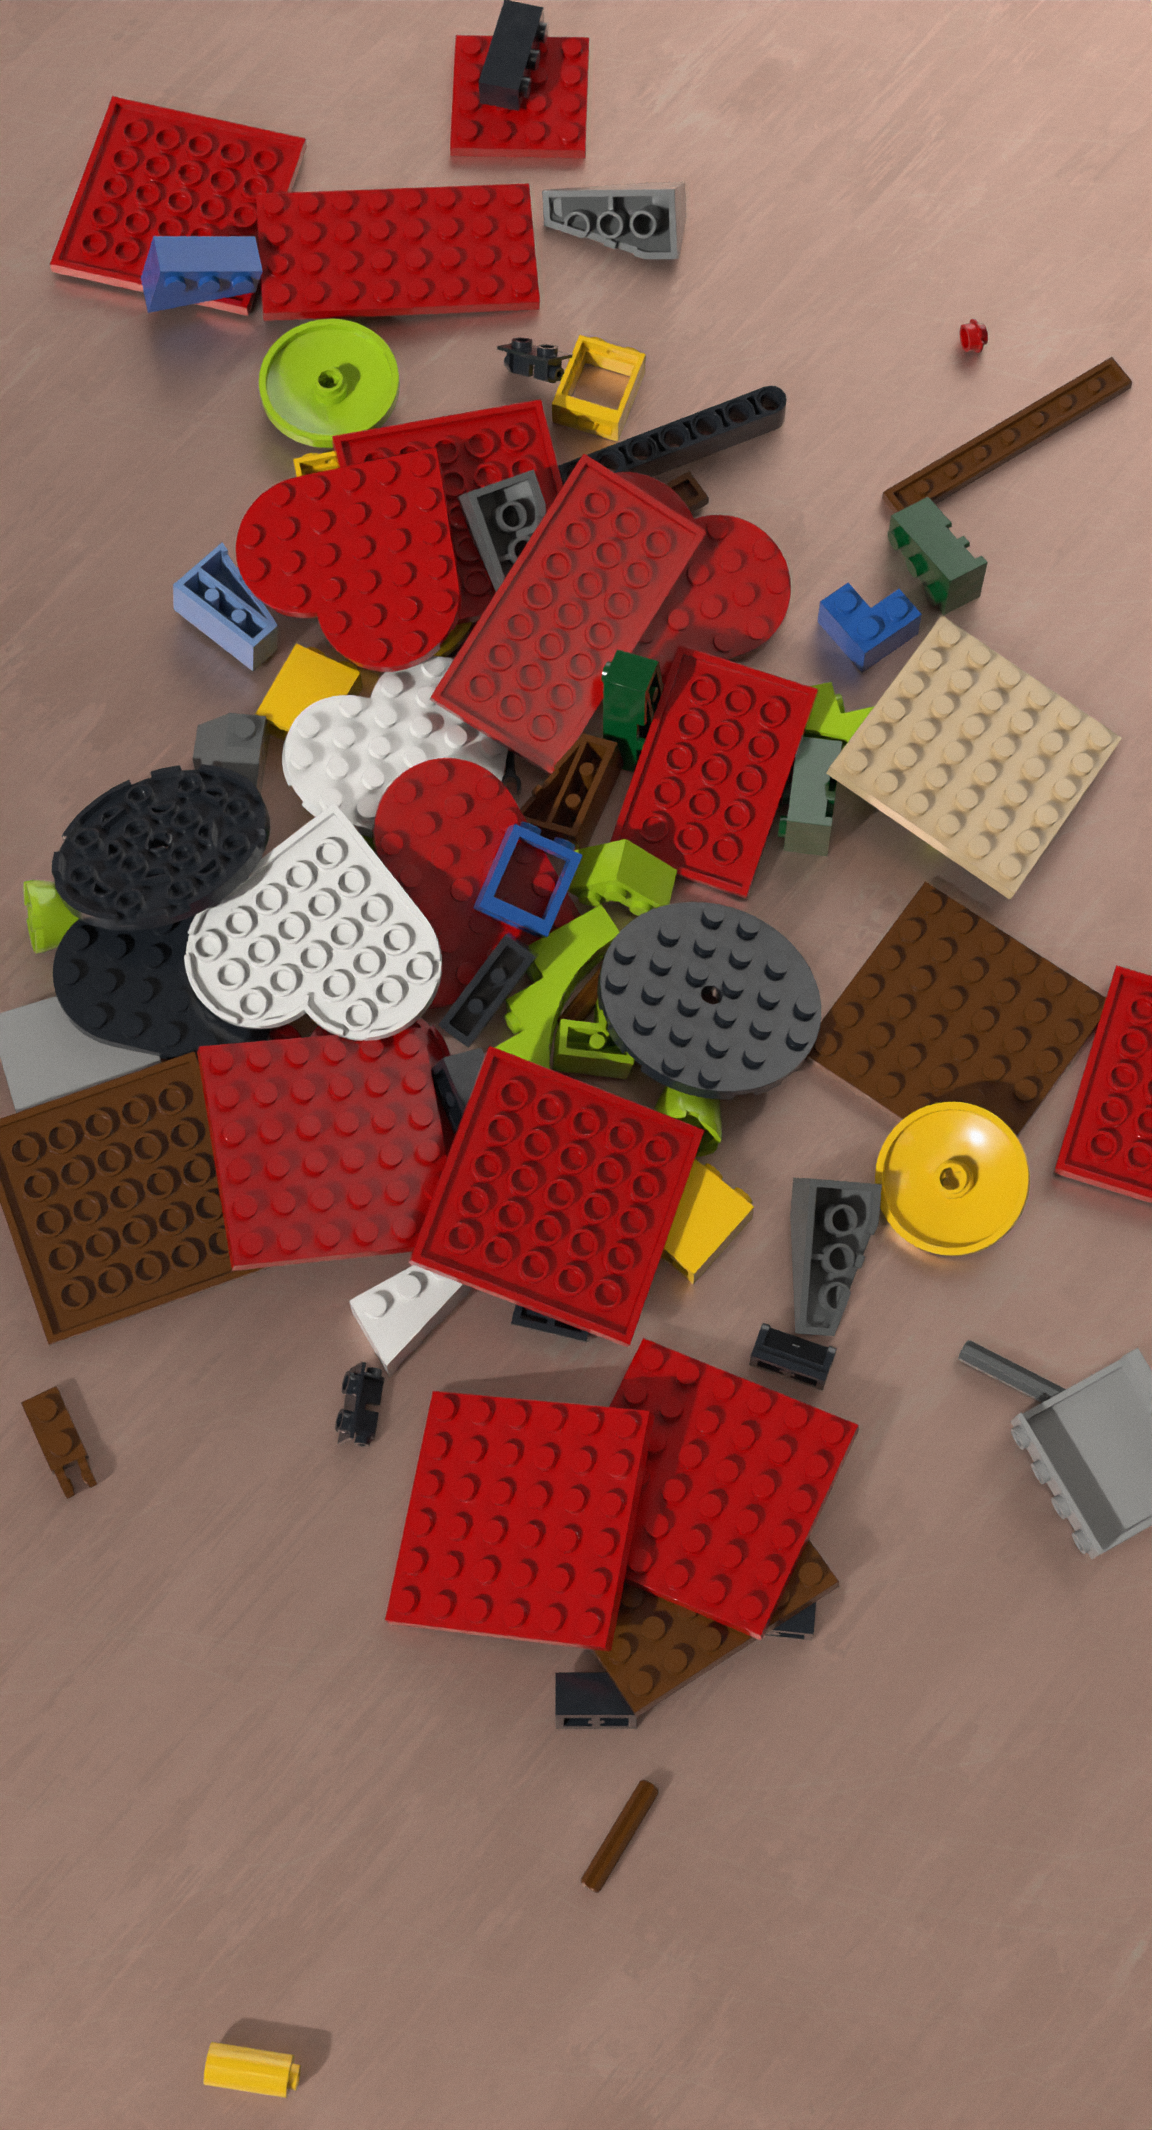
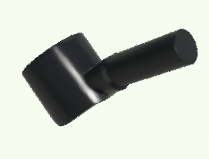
[502,750,522,796]

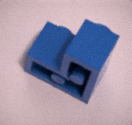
[817,582,922,673]

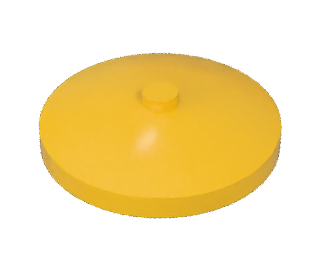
[875,1102,1030,1256]

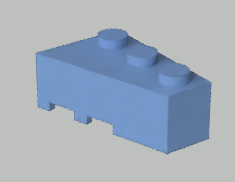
[173,542,278,671]

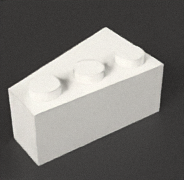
[349,1265,472,1378]

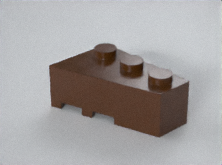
[520,733,624,851]

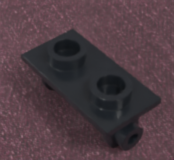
[497,338,572,383]
[335,1362,385,1447]

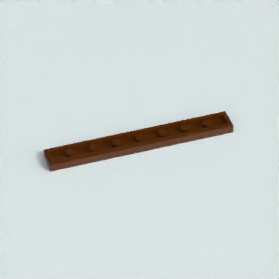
[882,357,1132,514]

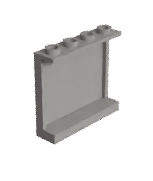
[0,996,161,1113]
[1010,1348,1152,1559]

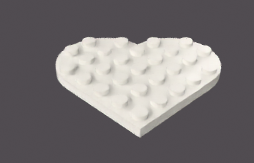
[282,656,508,838]
[184,802,442,1041]

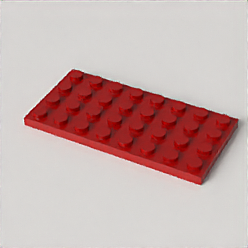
[256,183,540,321]
[429,454,706,775]

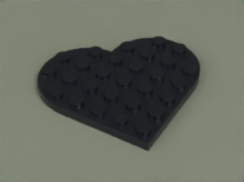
[53,915,271,1064]

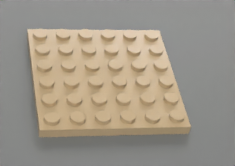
[826,616,1122,899]

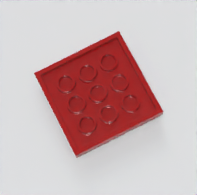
[450,35,589,159]

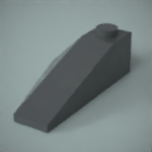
[542,182,686,259]
[457,469,546,592]
[193,713,270,794]
[790,1178,882,1336]

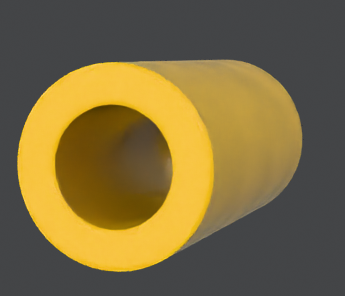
[203,2042,301,2098]

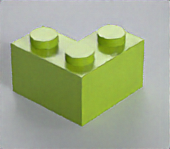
[568,839,677,916]
[552,999,634,1079]

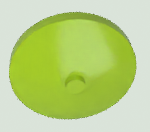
[259,319,400,448]

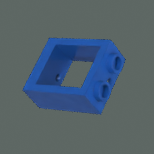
[473,821,583,939]

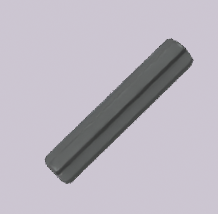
[958,1341,1066,1403]

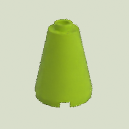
[23,880,79,954]
[653,1086,722,1157]

